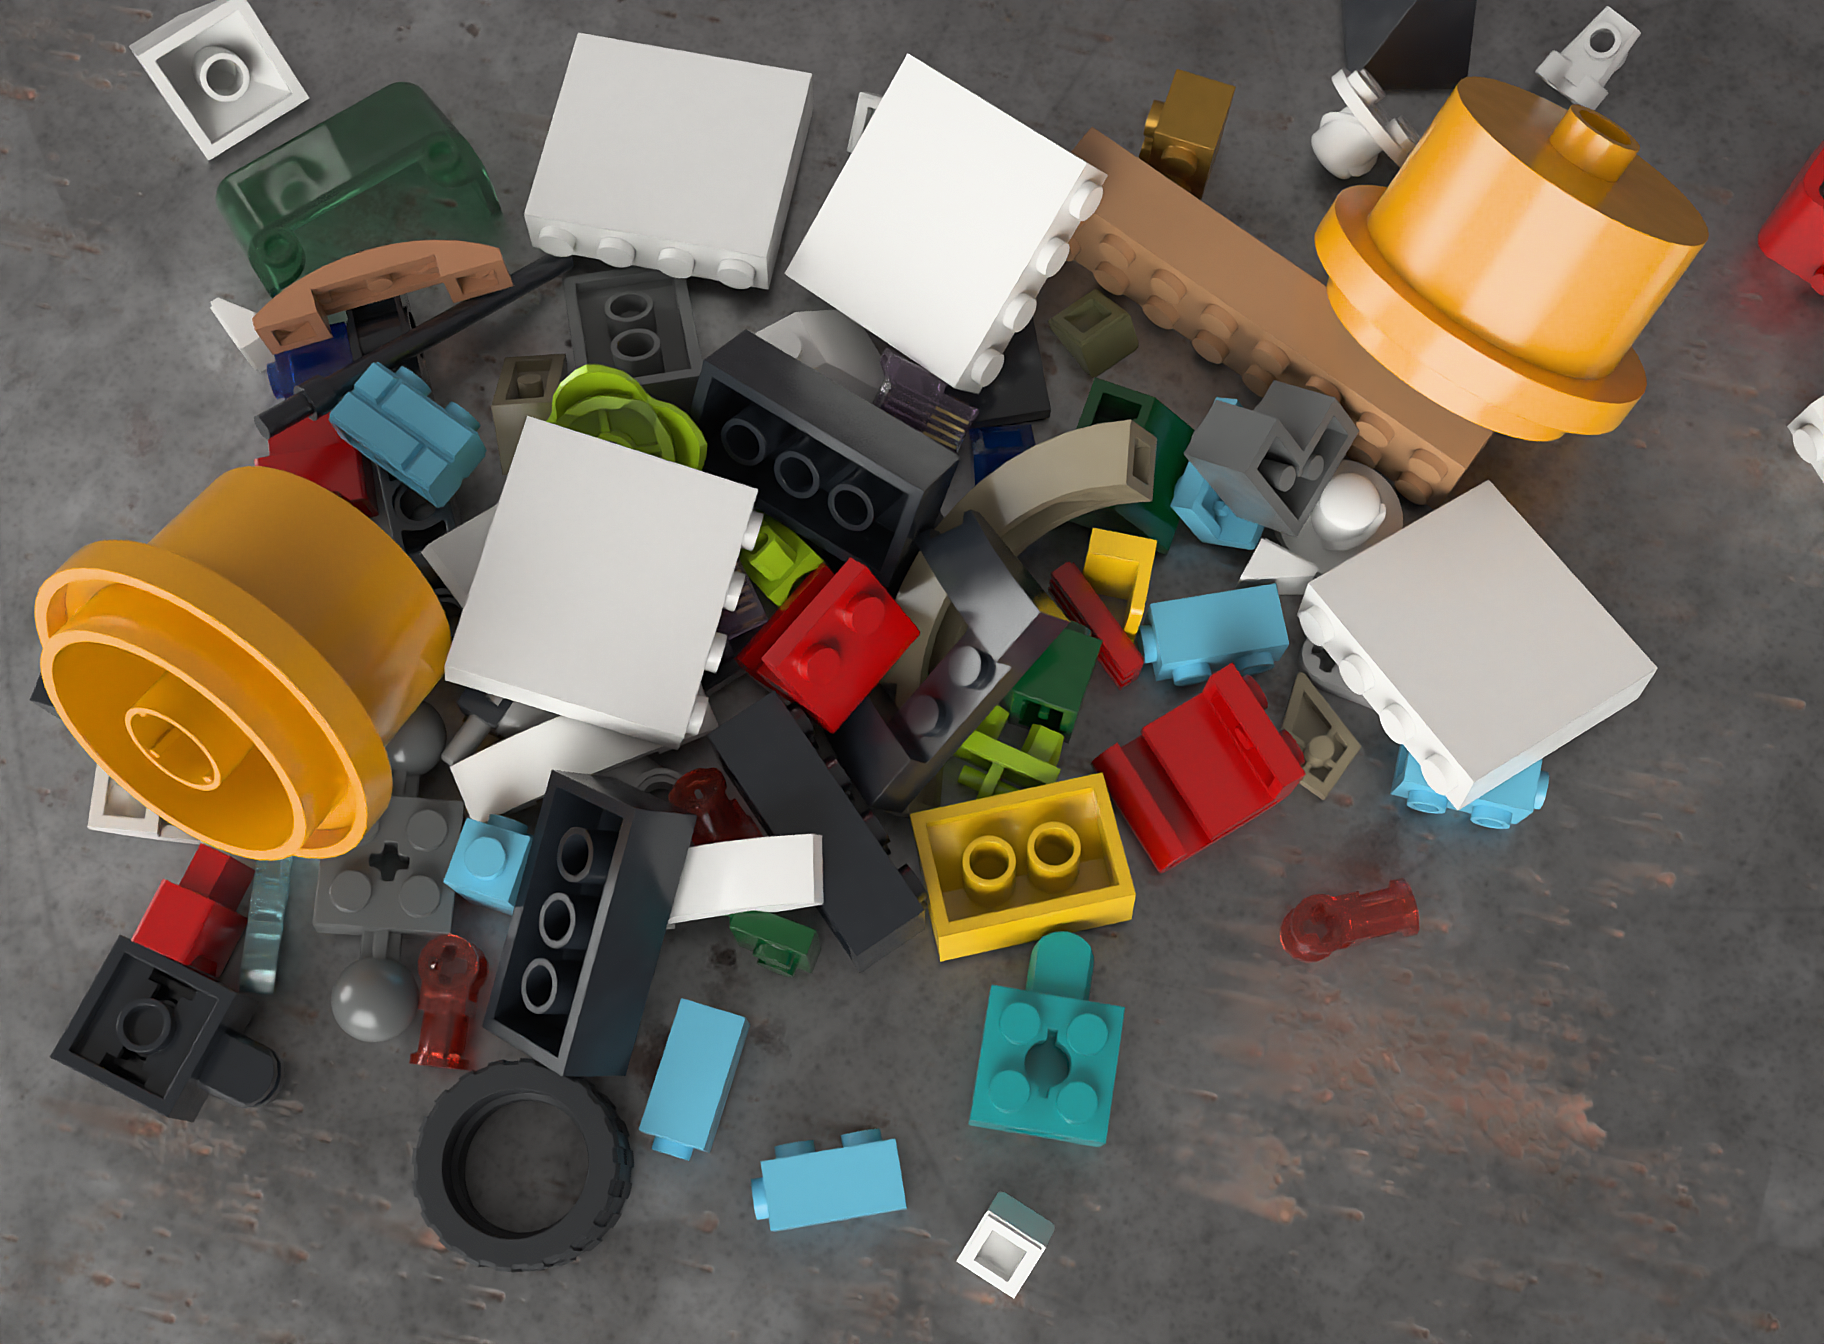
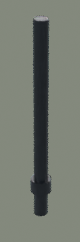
[254,254,574,439]

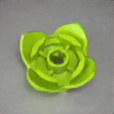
[546,364,707,471]

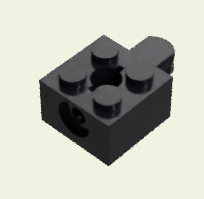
[50,934,285,1122]

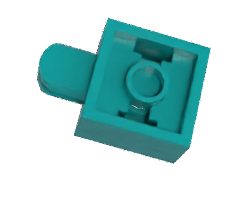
[968,931,1125,1147]

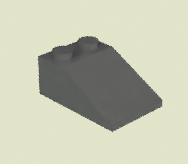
[562,266,703,444]

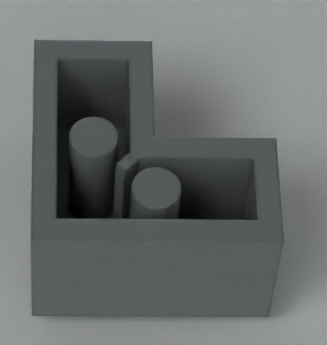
[1184,380,1359,537]

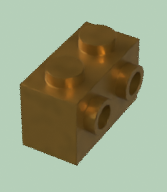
[1139,69,1236,200]

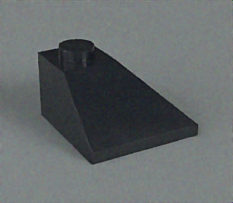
[1341,0,1477,90]

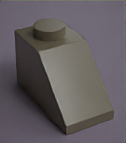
[491,353,568,475]

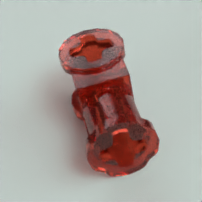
[668,767,764,846]
[1279,878,1420,963]
[409,935,489,1071]

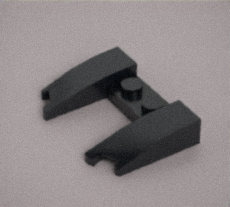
[823,509,1070,813]

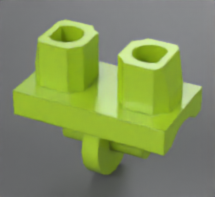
[737,509,823,607]
[953,705,1064,799]

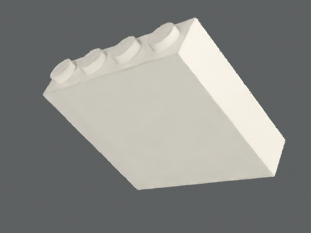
[524,33,814,290]
[785,54,1108,394]
[445,416,764,750]
[1297,480,1658,810]

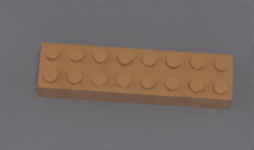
[1066,127,1495,510]

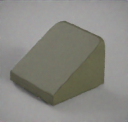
[1048,289,1139,378]

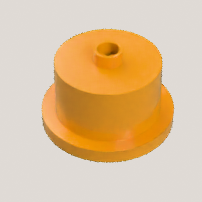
[1314,76,1709,441]
[35,466,452,860]

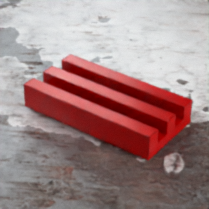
[1048,561,1144,690]

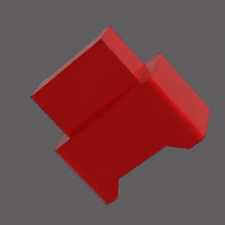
[254,412,379,518]
[131,843,257,978]

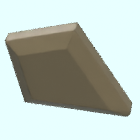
[1280,672,1362,800]

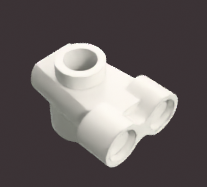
[1535,7,1641,110]

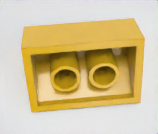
[910,772,1136,962]

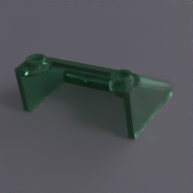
[215,82,502,299]

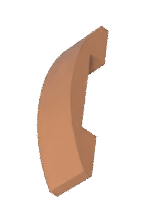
[252,240,513,355]

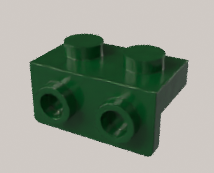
[726,910,821,978]

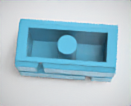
[328,361,487,508]

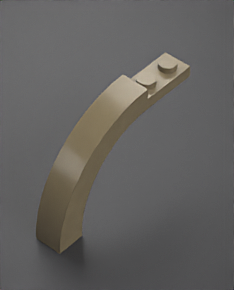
[879,420,1157,819]

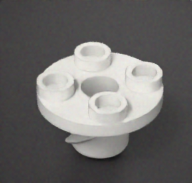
[1311,68,1421,179]
[1274,459,1403,577]

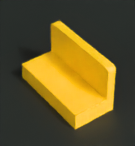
[1082,528,1157,642]

